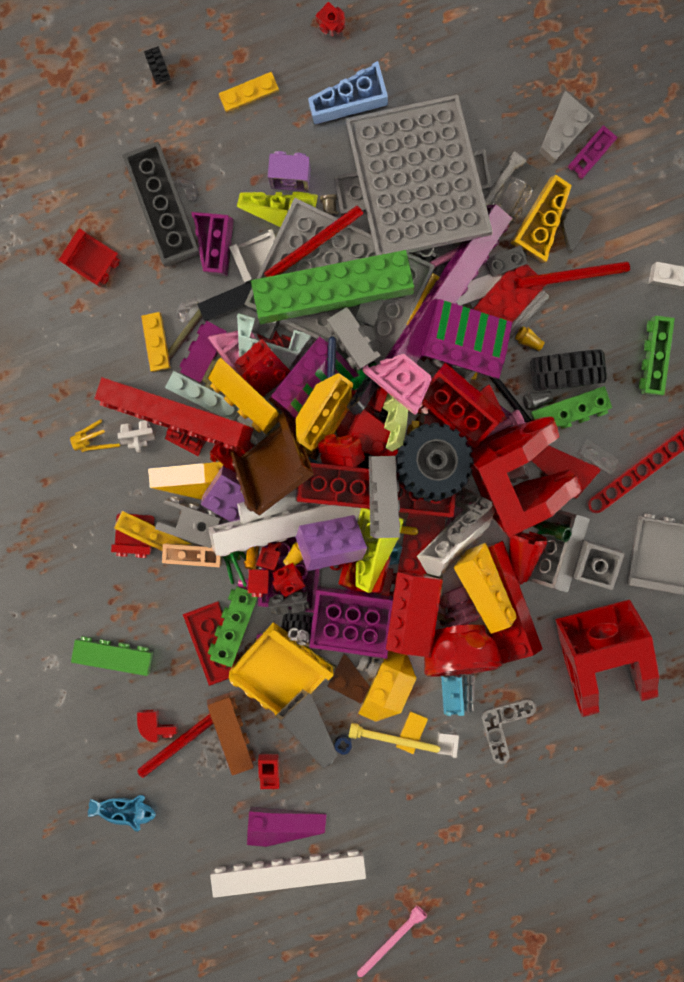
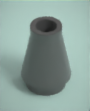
[523,391,553,411]

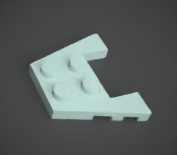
[237,313,311,369]

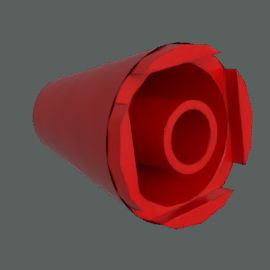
[509,531,548,585]

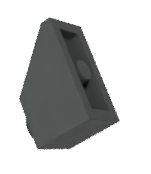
[561,206,593,253]

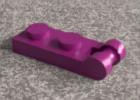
[568,125,618,179]

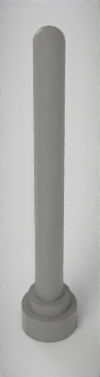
[484,151,526,206]

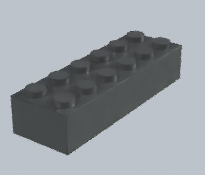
[122,142,200,267]

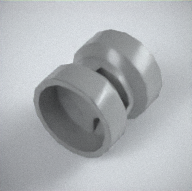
[356,655,381,677]

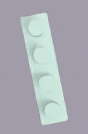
[165,371,239,421]

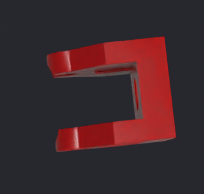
[469,416,583,537]
[555,599,659,717]

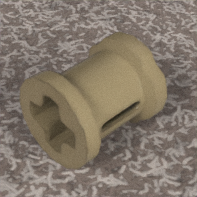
[320,194,339,216]

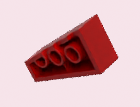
[346,407,398,456]

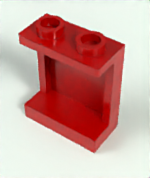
[58,228,120,287]

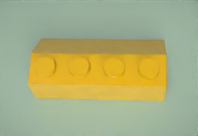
[208,357,280,434]

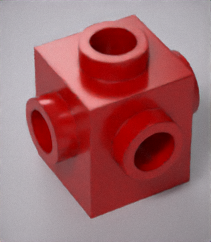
[315,1,345,37]
[272,562,305,597]

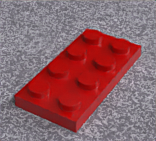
[473,264,546,322]

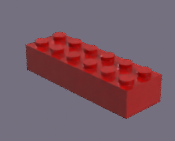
[461,541,543,664]

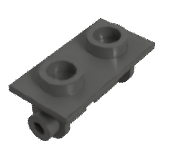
[486,245,528,277]
[268,591,310,616]

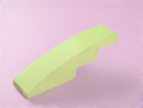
[382,393,408,451]

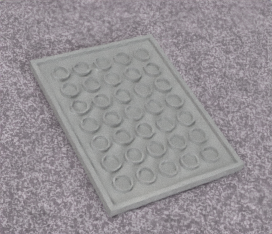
[345,95,493,256]
[245,198,435,365]

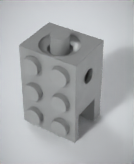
[155,496,223,548]

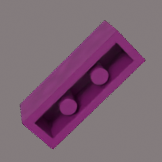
[179,321,228,384]

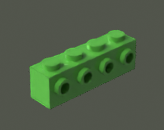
[639,316,675,397]
[530,386,612,430]
[208,586,258,668]
[71,636,153,676]

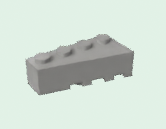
[369,456,400,538]

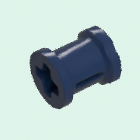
[335,735,352,755]

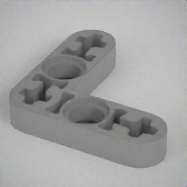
[448,487,495,543]
[481,698,536,764]

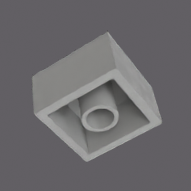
[573,539,624,590]

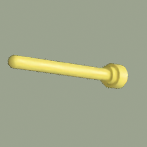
[349,723,440,753]

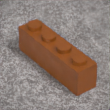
[207,693,256,776]

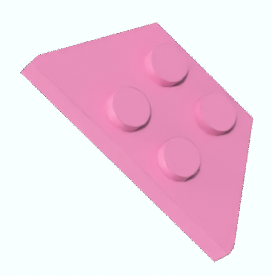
[208,331,256,390]
[363,354,431,415]

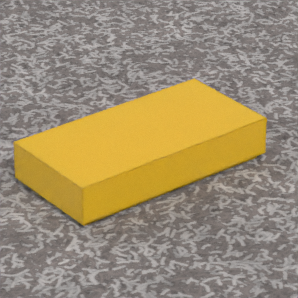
[396,711,428,754]

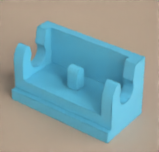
[441,675,464,716]

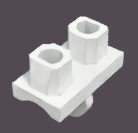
[117,420,156,453]

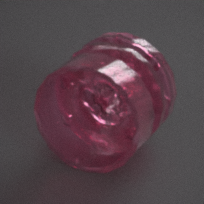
[439,585,481,627]

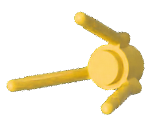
[70,419,120,452]

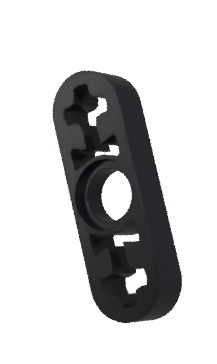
[347,375,379,415]

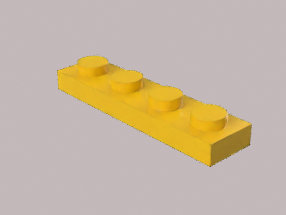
[114,511,192,551]

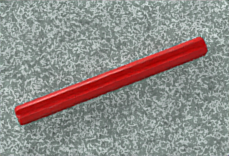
[264,206,363,277]
[519,261,630,288]
[137,714,214,778]

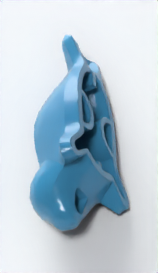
[88,795,156,832]

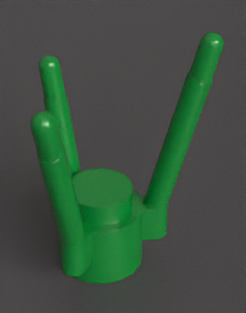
[223,551,257,587]

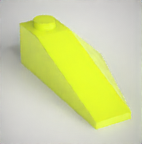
[237,192,318,227]
[356,508,404,593]

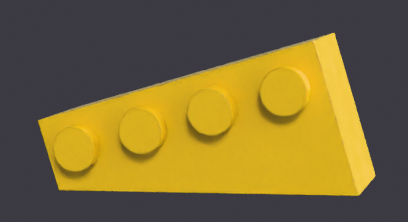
[510,175,572,263]
[453,543,517,633]

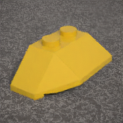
[296,373,353,451]
[358,650,417,722]

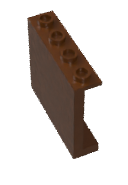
[231,412,314,516]

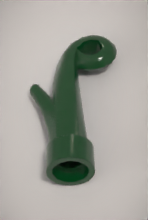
[532,521,572,542]

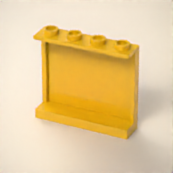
[229,622,333,716]

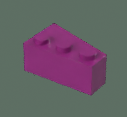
[191,212,234,277]

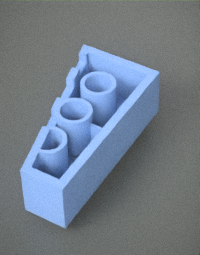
[308,61,388,125]

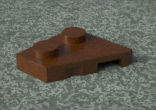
[327,653,370,704]

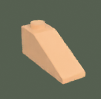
[162,544,223,567]

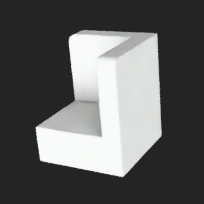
[437,731,459,758]

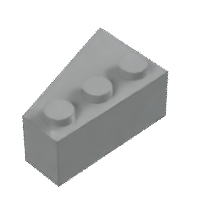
[539,91,594,164]
[325,307,381,370]

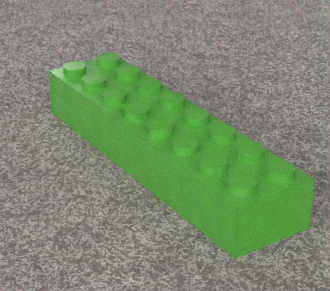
[251,250,414,324]

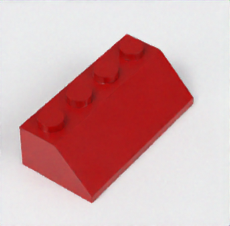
[422,362,505,449]
[386,572,443,657]

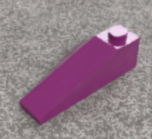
[247,806,326,847]

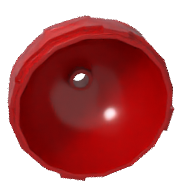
[424,625,502,677]

